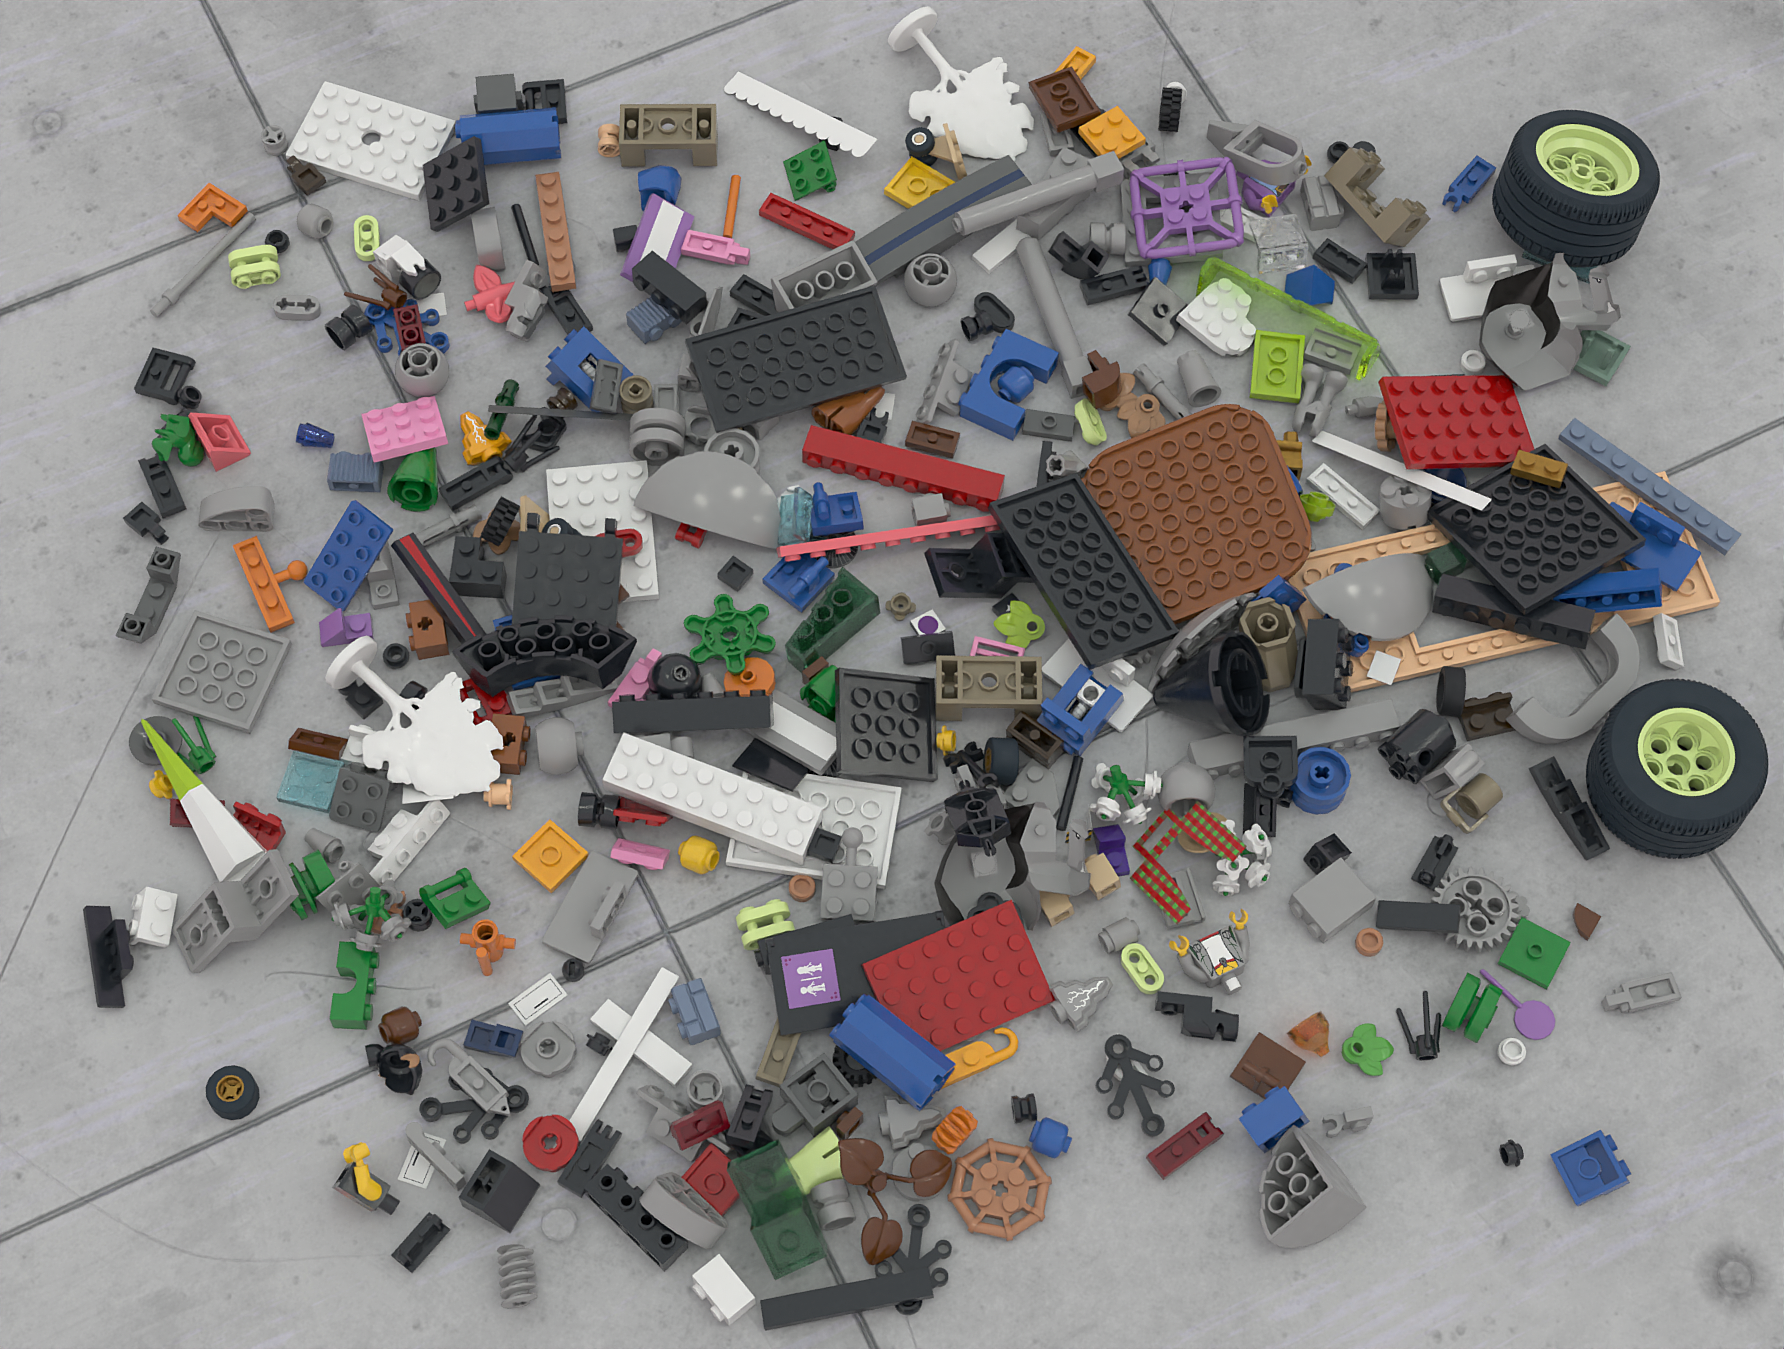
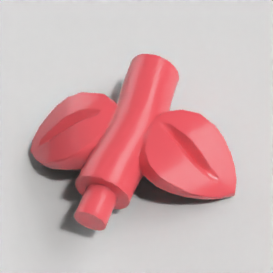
[464,265,515,323]

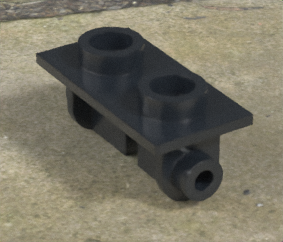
[1411,834,1459,891]
[391,1212,450,1273]

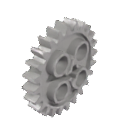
[1430,867,1519,953]

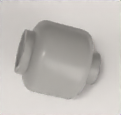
[297,204,333,239]

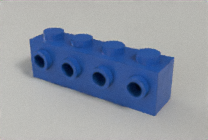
[1553,568,1662,613]

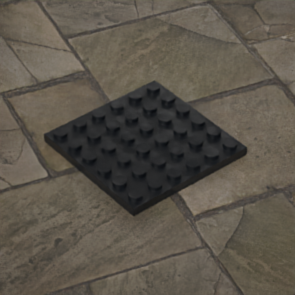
[1427,444,1646,615]

